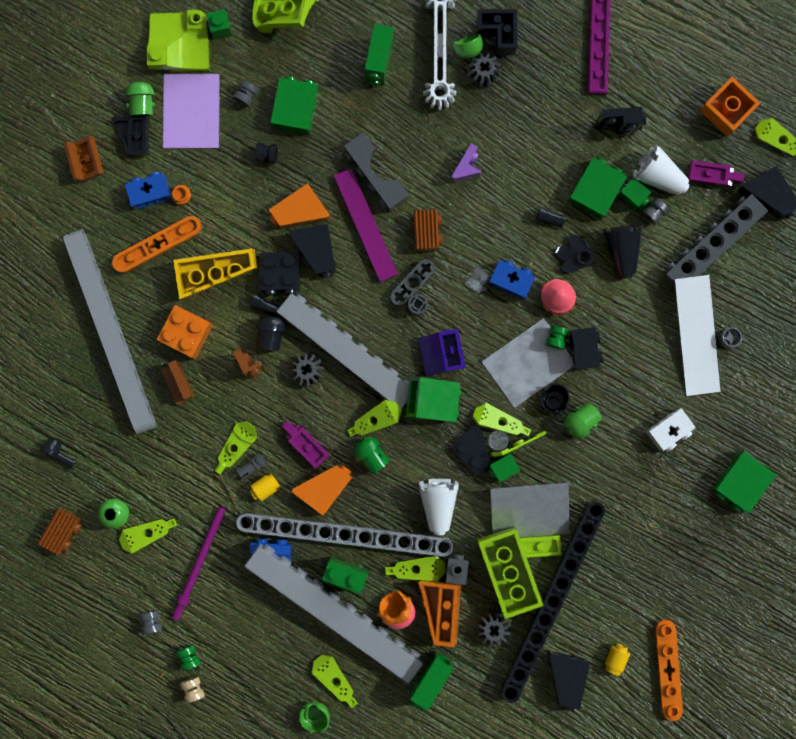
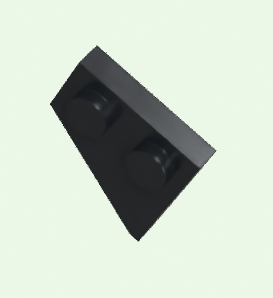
[111,116,150,156]
[450,423,491,476]

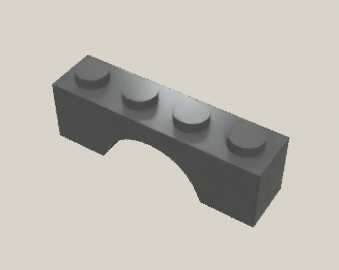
[344,133,409,212]

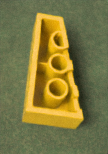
[173,249,257,299]

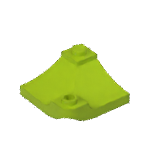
[252,0,318,33]
[147,10,209,72]

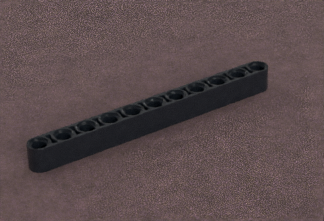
[500,501,605,703]

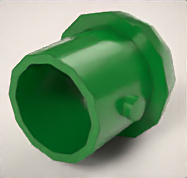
[353,436,390,475]

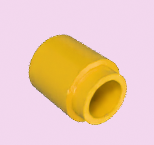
[250,474,280,502]
[605,644,630,676]

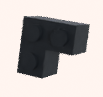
[476,9,517,55]

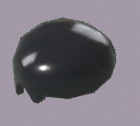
[540,383,570,415]

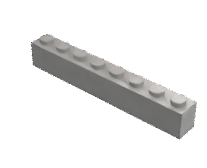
[277,293,409,409]

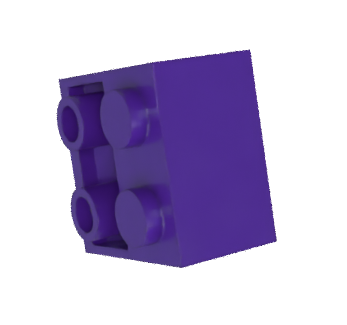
[419,329,466,376]

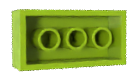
[477,526,543,619]

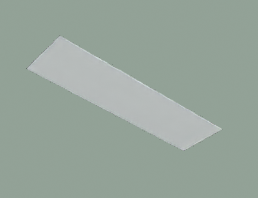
[675,275,720,396]

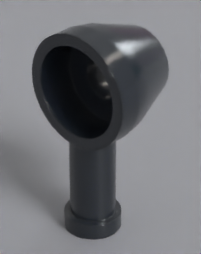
[39,438,77,469]

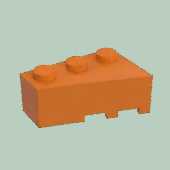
[418,580,461,647]

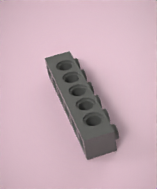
[662,194,768,290]

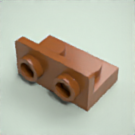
[233,349,264,378]
[161,360,195,405]

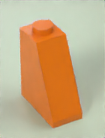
[269,183,331,229]
[291,465,353,516]

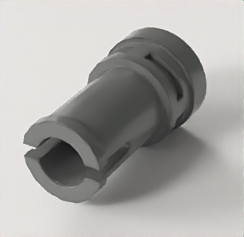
[237,453,268,480]

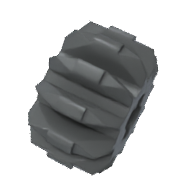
[468,53,501,87]
[290,353,324,387]
[477,612,511,647]

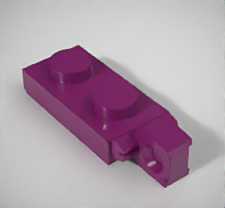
[688,160,744,187]
[282,420,330,469]

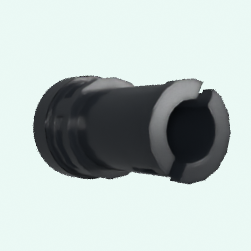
[536,206,566,228]
[249,293,280,316]

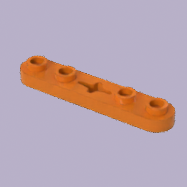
[112,216,202,273]
[655,619,683,721]

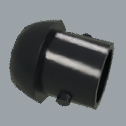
[256,316,286,351]

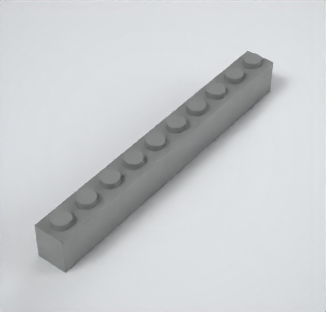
[245,543,423,684]

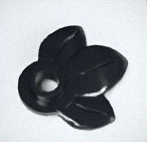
[555,234,594,273]

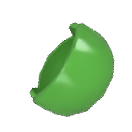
[453,35,483,59]
[299,702,330,733]

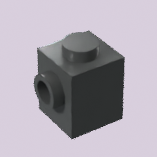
[445,554,469,585]

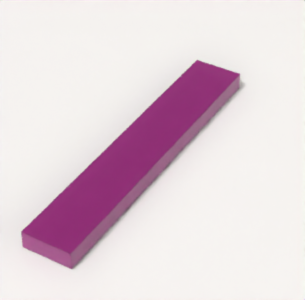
[587,0,611,95]
[334,168,398,282]

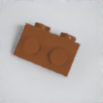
[64,136,104,182]

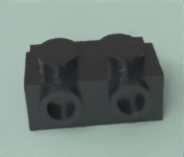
[596,107,646,136]
[259,251,301,295]

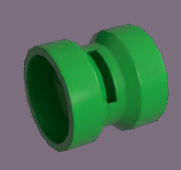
[545,325,569,350]
[175,645,201,672]

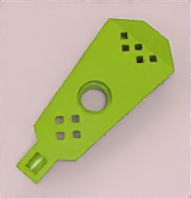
[754,118,796,156]
[347,400,402,437]
[472,403,531,436]
[214,421,257,475]
[490,431,547,458]
[119,519,177,554]
[385,555,445,581]
[312,654,358,708]

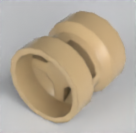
[180,676,205,703]

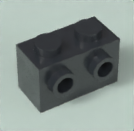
[569,327,603,371]

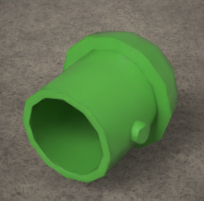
[125,82,155,116]
[564,402,602,439]
[98,499,129,529]

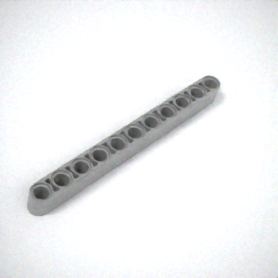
[63,229,157,434]
[236,513,453,556]

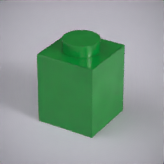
[206,9,233,40]
[617,177,651,211]
[488,453,520,482]

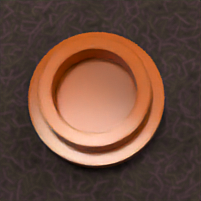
[171,185,191,205]

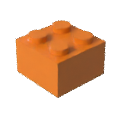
[699,77,760,137]
[157,305,214,359]

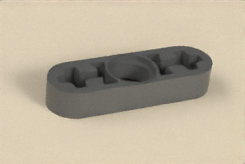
[391,259,435,307]

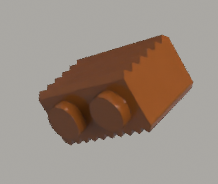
[413,209,443,252]
[38,508,82,555]

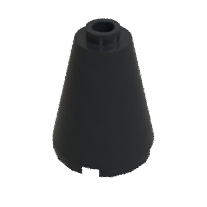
[603,225,643,279]

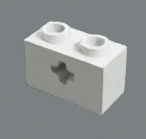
[646,408,696,452]

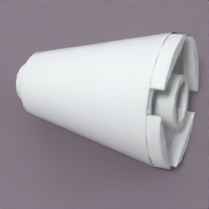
[633,145,689,195]
[419,478,458,535]

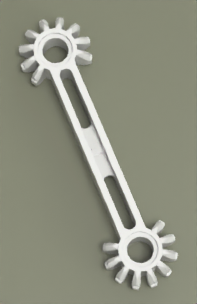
[423,0,456,111]

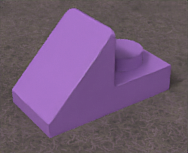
[451,143,482,183]

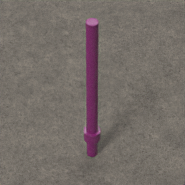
[172,507,226,621]

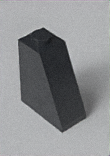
[738,166,796,219]
[289,224,337,278]
[548,650,590,712]

